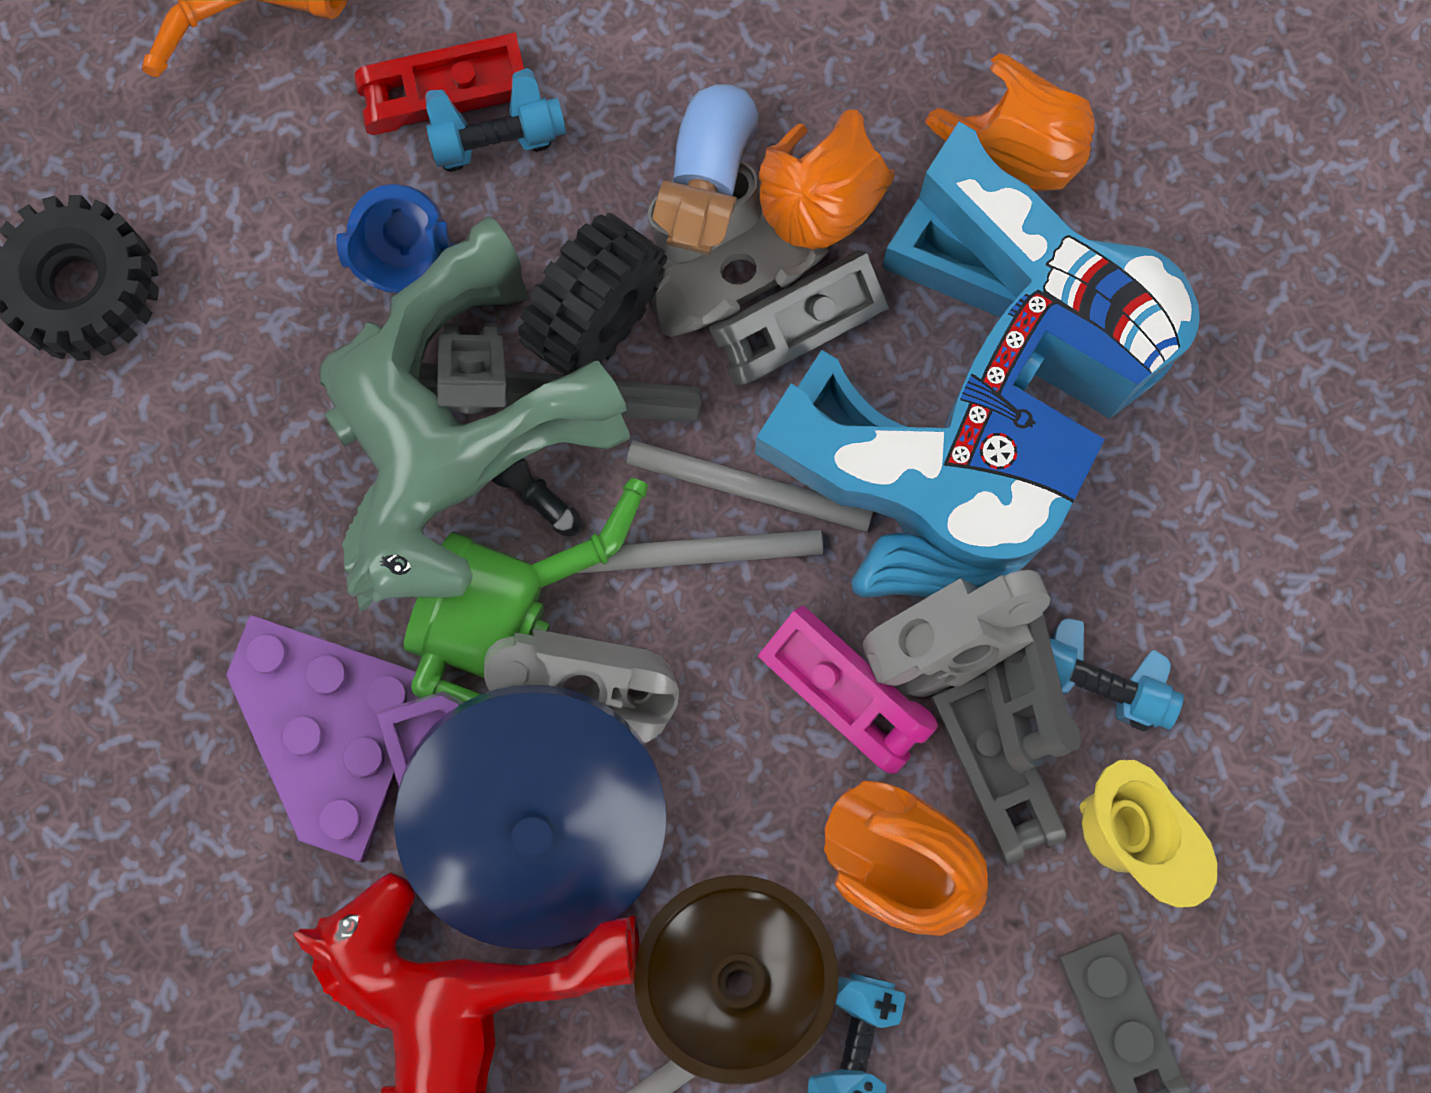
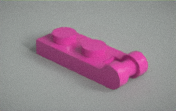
[757,605,938,774]

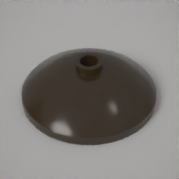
[634,875,839,1085]

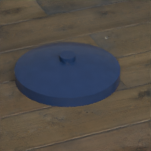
[394,685,666,949]

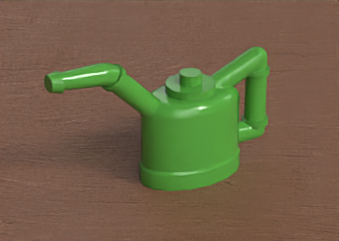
[403,478,648,702]

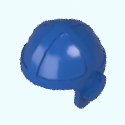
[336,184,454,293]

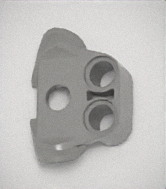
[648,161,829,337]

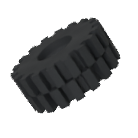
[0,195,159,361]
[518,212,667,376]

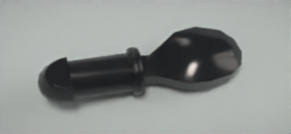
[491,458,582,537]

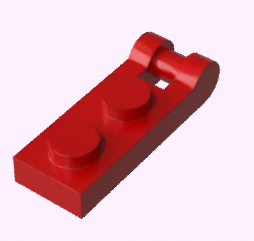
[354,32,524,135]

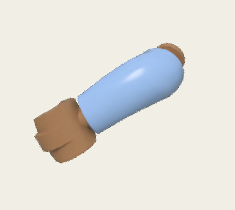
[652,84,759,255]

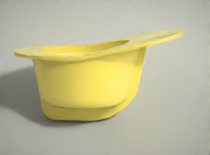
[1079,760,1217,908]

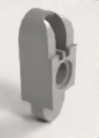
[863,570,1051,698]
[483,629,679,742]

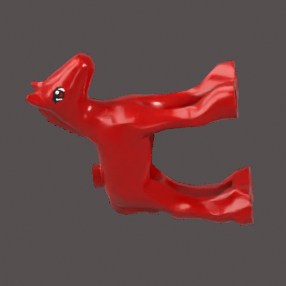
[293,872,640,1093]

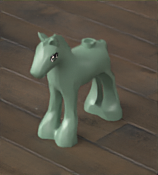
[319,216,630,612]

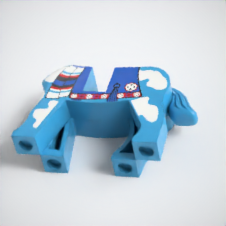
[755,122,1200,598]

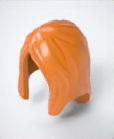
[925,53,1095,192]
[759,109,895,250]
[824,781,988,936]

